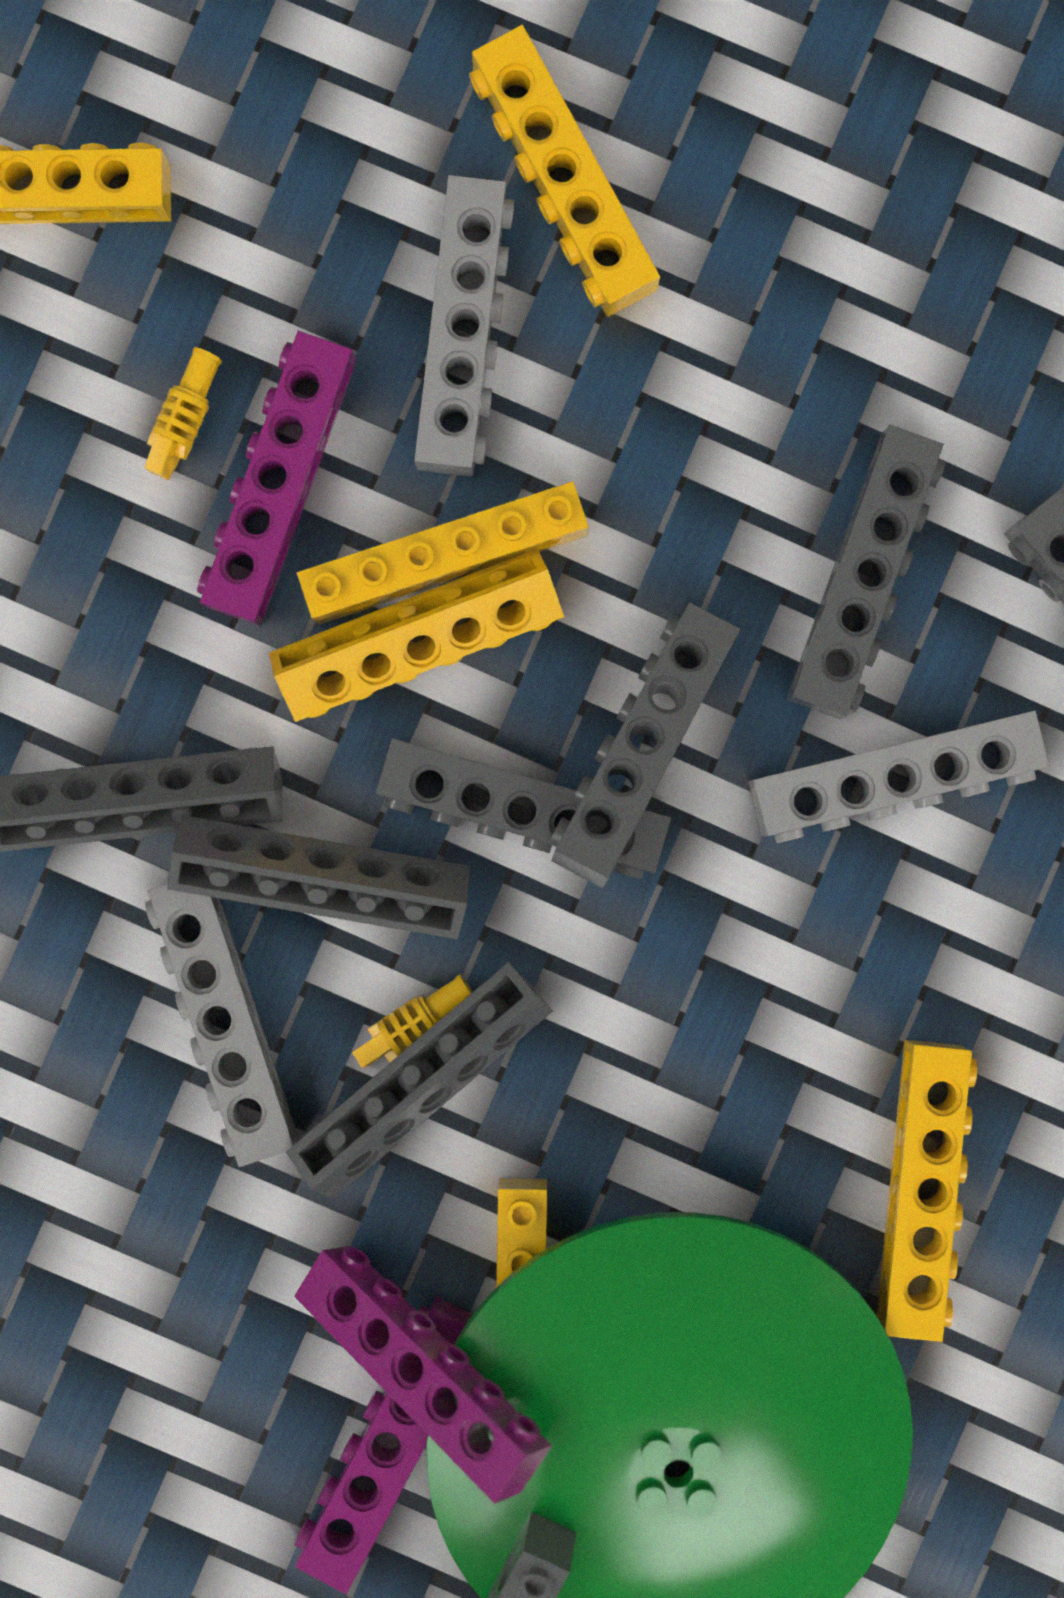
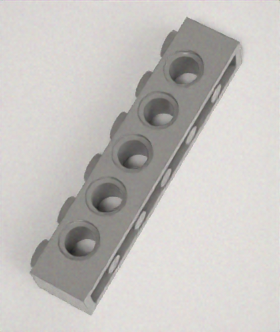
[414,175,515,477]
[748,711,1050,843]
[145,884,300,1167]

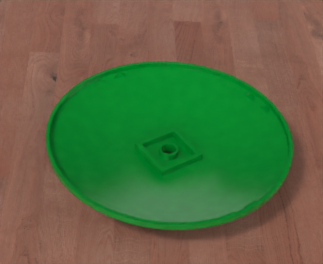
[427,1212,913,1598]

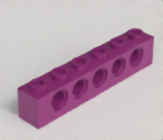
[197,330,357,627]
[294,1246,552,1504]
[294,1296,472,1595]

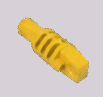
[145,347,222,480]
[352,974,473,1068]

